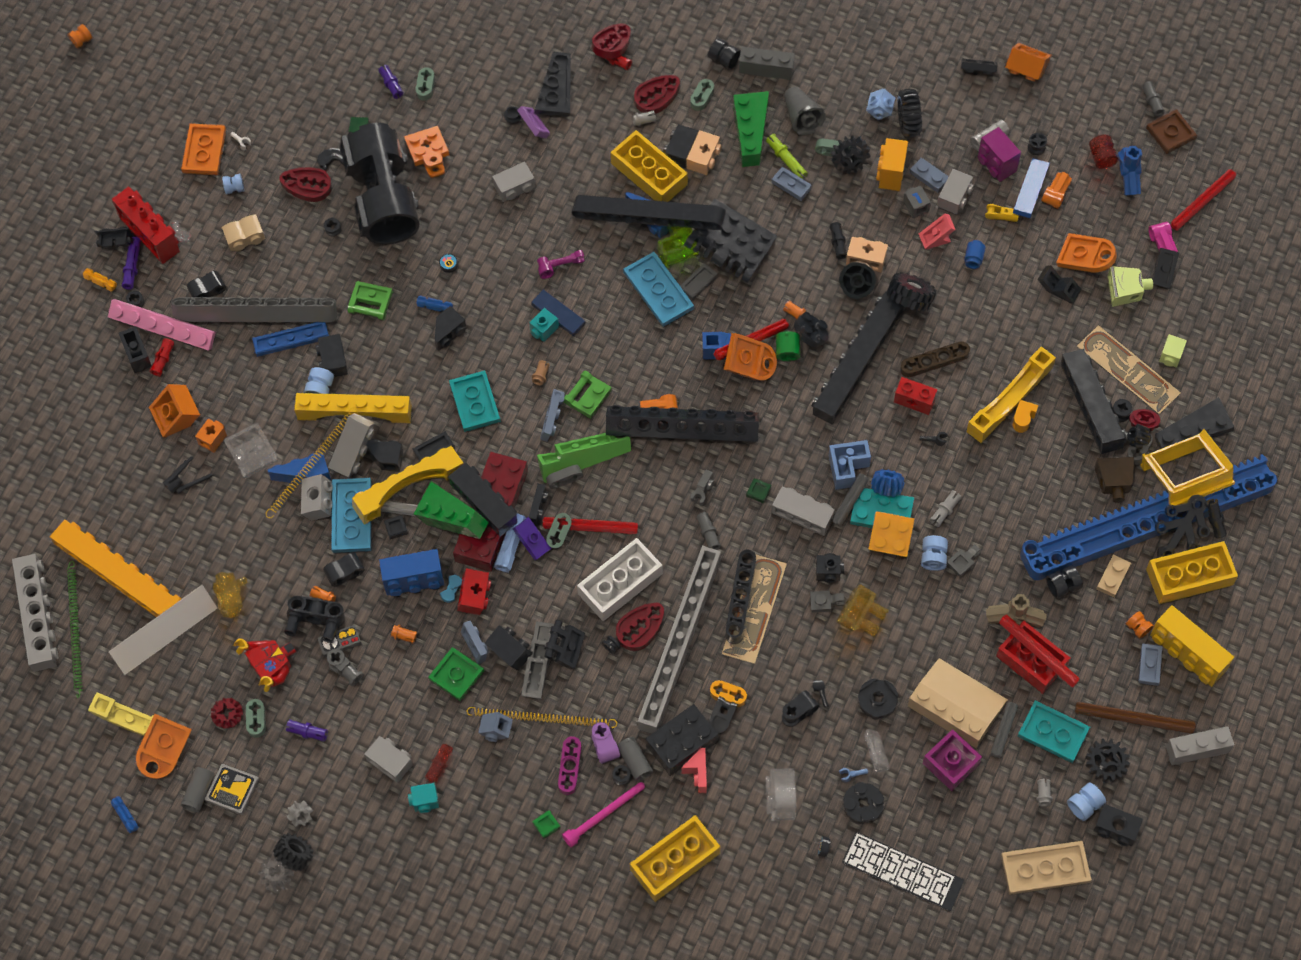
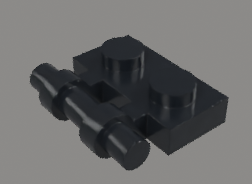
[544,620,585,670]

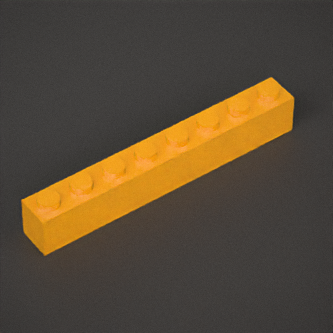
[50,520,181,617]

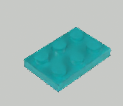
[449,370,501,432]
[850,488,914,528]
[1017,700,1090,763]

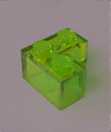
[657,226,699,266]

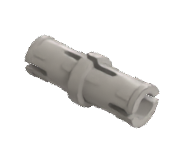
[929,490,962,527]

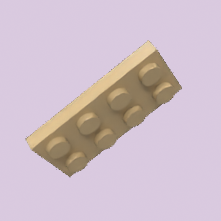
[1001,841,1091,895]

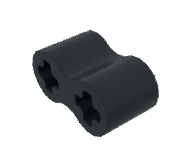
[187,271,226,297]
[323,552,365,587]

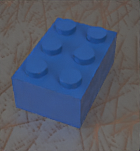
[379,549,444,596]

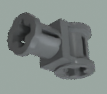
[327,649,364,686]

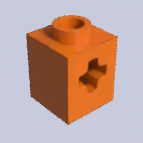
[195,419,227,453]

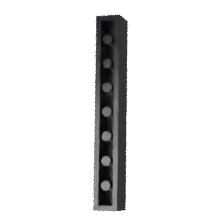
[811,291,904,425]

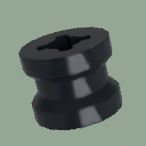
[1027,133,1047,156]
[1112,399,1132,423]

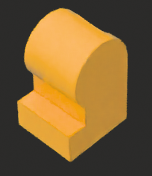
[1012,400,1038,433]

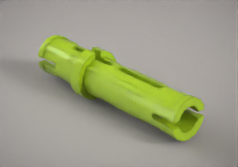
[766,134,808,179]

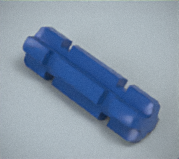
[417,296,453,311]
[111,796,138,833]

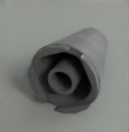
[784,87,826,135]

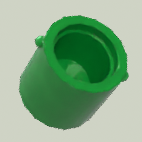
[776,331,800,361]

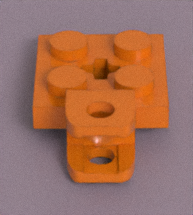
[404,126,449,178]

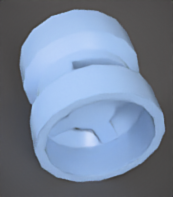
[222,174,244,195]

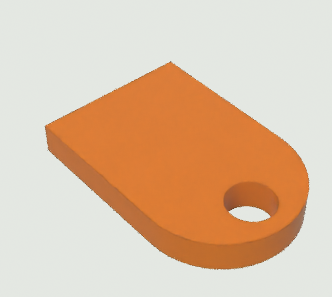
[1056,233,1117,273]
[724,333,777,380]
[136,714,192,779]

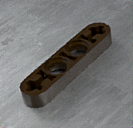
[900,341,970,378]

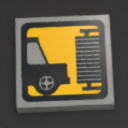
[205,764,259,815]

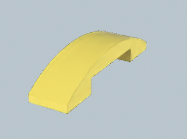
[88,692,154,736]

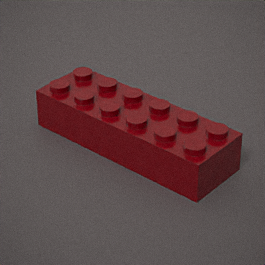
[453,452,528,572]

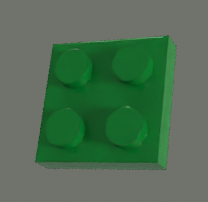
[428,647,484,701]

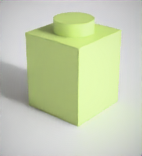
[1159,334,1187,367]

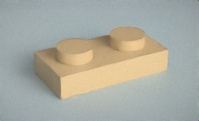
[1097,555,1131,597]

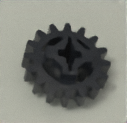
[831,135,871,174]
[1085,738,1130,783]

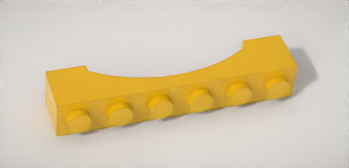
[967,346,1056,443]
[294,393,412,423]
[352,446,463,524]

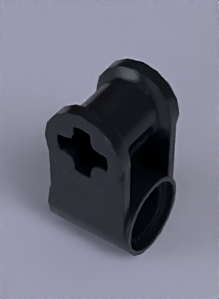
[782,690,820,727]

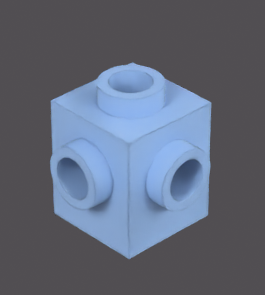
[866,88,895,120]

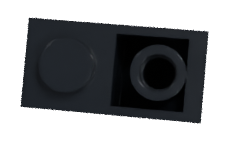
[435,306,467,351]
[366,439,404,472]

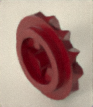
[1129,409,1160,431]
[211,698,243,729]

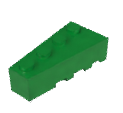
[733,91,769,167]
[414,481,489,539]

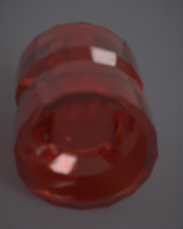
[1089,135,1118,169]

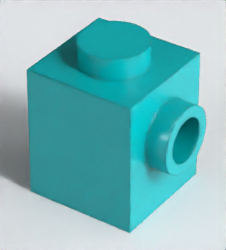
[529,308,559,342]
[408,783,439,813]

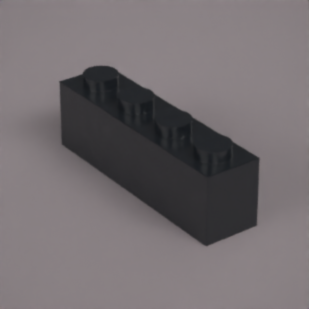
[448,463,518,537]

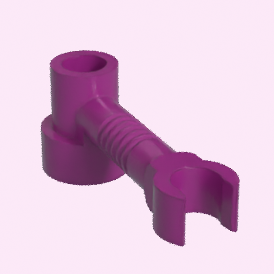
[537,250,585,279]

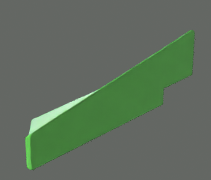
[537,433,631,483]

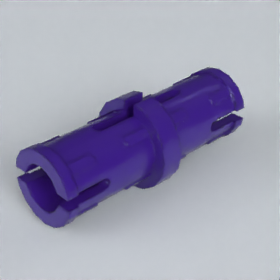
[378,65,404,99]
[286,719,328,742]

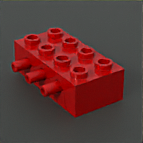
[111,186,180,264]

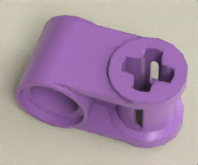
[592,722,620,764]

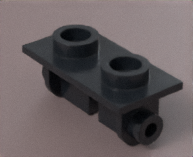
[95,227,136,248]

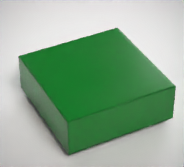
[532,810,561,839]

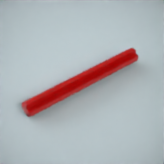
[1170,169,1236,230]
[713,319,789,360]
[542,517,638,534]
[999,615,1080,687]

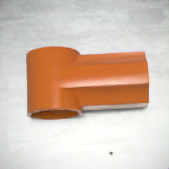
[1041,172,1072,209]
[640,394,678,409]

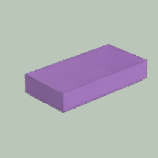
[517,106,550,138]

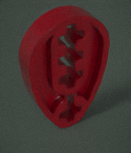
[591,23,631,59]
[634,75,680,114]
[279,167,332,202]
[616,602,664,651]

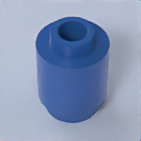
[964,240,986,269]

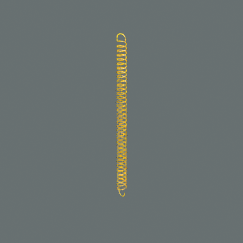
[266,406,358,518]
[467,707,617,728]

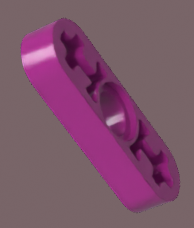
[558,736,582,795]

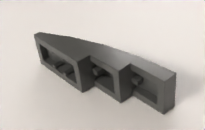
[521,621,554,699]

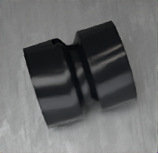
[708,38,741,70]
[1046,565,1083,599]

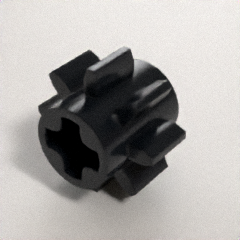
[1127,424,1151,449]

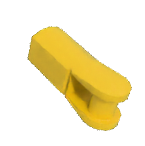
[985,204,1019,222]

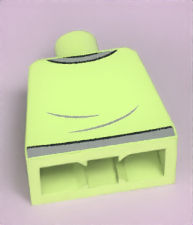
[1107,267,1153,307]

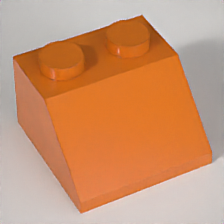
[1005,43,1052,81]
[149,384,200,437]

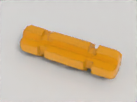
[83,268,117,291]

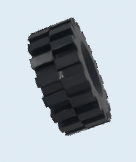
[887,272,937,312]

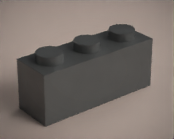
[739,46,795,80]

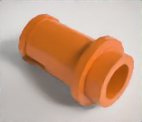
[783,301,806,319]
[310,585,336,602]
[391,625,417,644]

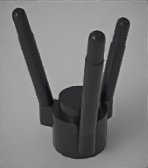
[163,456,213,494]

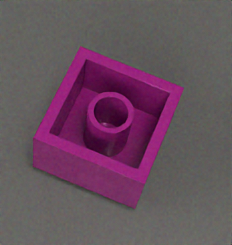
[978,127,1021,182]
[922,729,982,791]

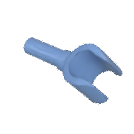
[839,768,868,782]

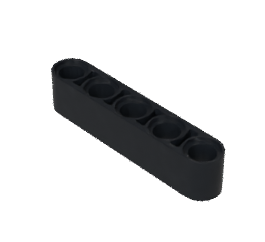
[726,549,756,644]

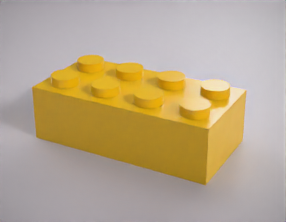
[610,130,688,202]
[1146,541,1238,604]
[1150,605,1234,687]
[630,815,720,902]

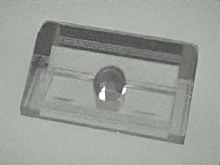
[864,729,890,773]

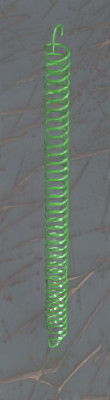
[67,561,83,698]

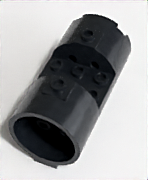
[339,123,420,245]

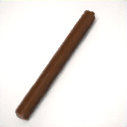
[1075,702,1195,734]

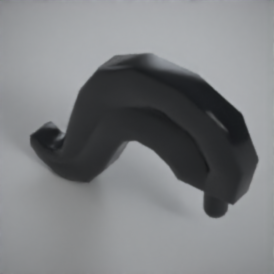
[317,148,344,170]

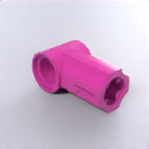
[1148,222,1178,252]

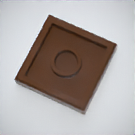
[1146,109,1197,154]

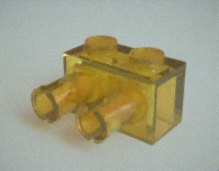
[836,584,889,637]

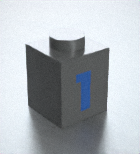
[903,186,931,218]

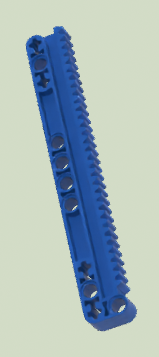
[1020,454,1277,580]

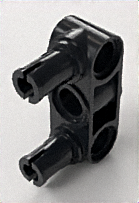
[284,596,345,643]

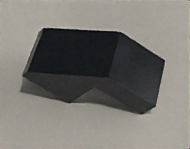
[1037,265,1082,304]

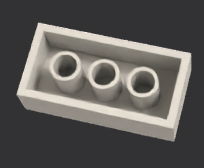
[577,538,663,621]

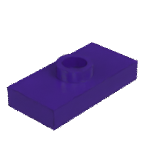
[513,517,551,560]

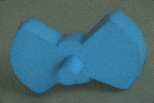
[440,575,462,603]

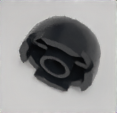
[839,261,877,299]

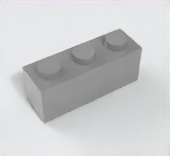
[328,413,375,477]
[772,486,835,536]
[1166,726,1234,765]

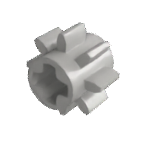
[286,800,313,826]

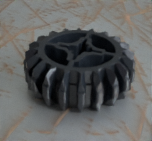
[897,88,922,138]

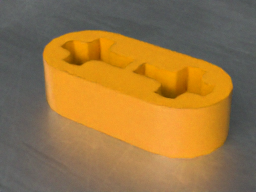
[710,680,747,707]

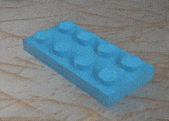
[623,252,694,327]
[332,478,371,553]

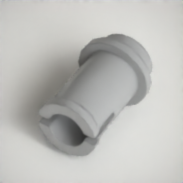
[632,111,656,127]
[1036,779,1053,806]

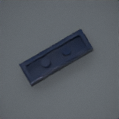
[531,290,585,336]

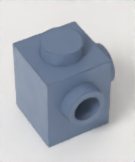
[478,712,513,742]

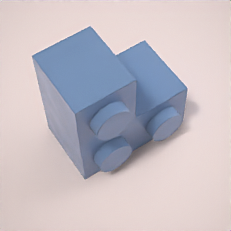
[828,440,871,490]

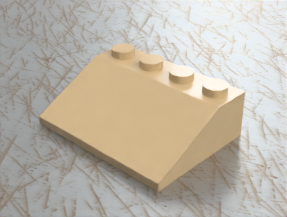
[908,658,1007,748]

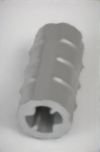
[971,120,1010,151]

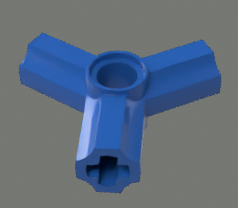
[1118,146,1142,195]

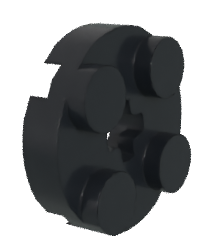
[794,312,829,348]
[858,679,898,720]
[843,782,884,824]

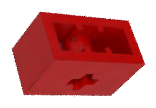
[894,377,937,415]
[457,568,491,615]

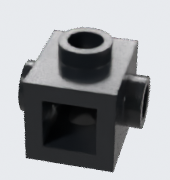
[816,553,844,583]

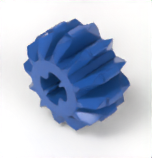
[871,469,904,497]

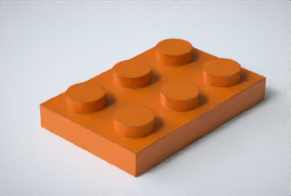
[181,123,226,175]

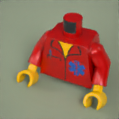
[233,639,296,692]

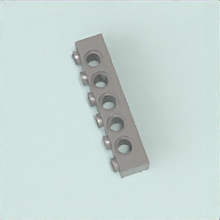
[12,554,59,672]

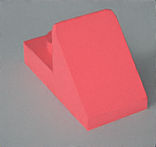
[919,213,956,249]
[682,748,707,793]

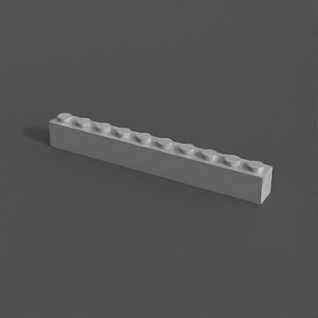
[638,546,721,734]

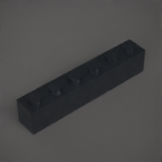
[1061,349,1126,454]

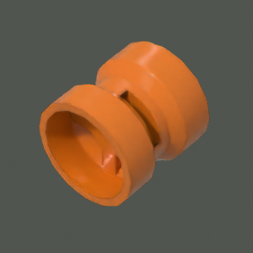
[68,24,93,48]
[1126,611,1154,639]

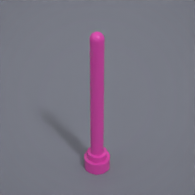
[562,782,645,848]

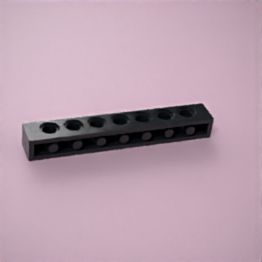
[606,405,759,442]

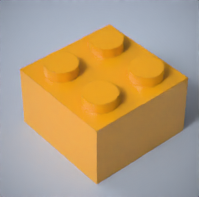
[876,138,908,191]
[869,511,914,557]

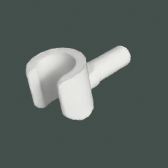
[230,132,251,150]

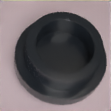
[504,106,522,124]

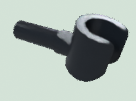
[920,432,947,446]
[813,680,828,707]

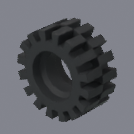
[273,833,313,871]

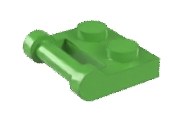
[348,281,393,320]
[563,371,612,419]

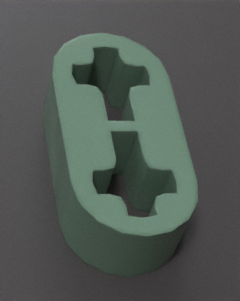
[416,68,435,101]
[690,79,714,111]
[815,139,839,156]
[546,513,572,548]
[246,699,266,738]

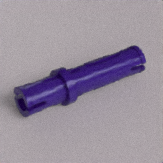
[121,237,141,290]

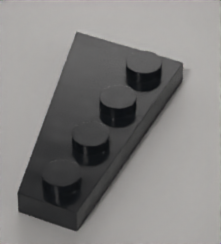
[534,51,571,117]
[1155,397,1234,449]

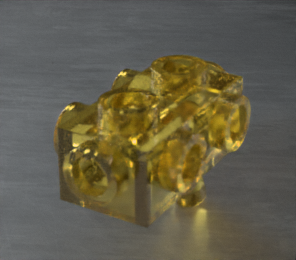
[213,572,248,618]

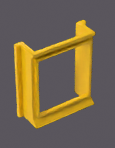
[1140,429,1235,509]

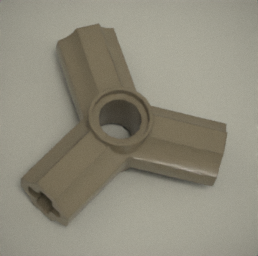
[986,594,1046,628]

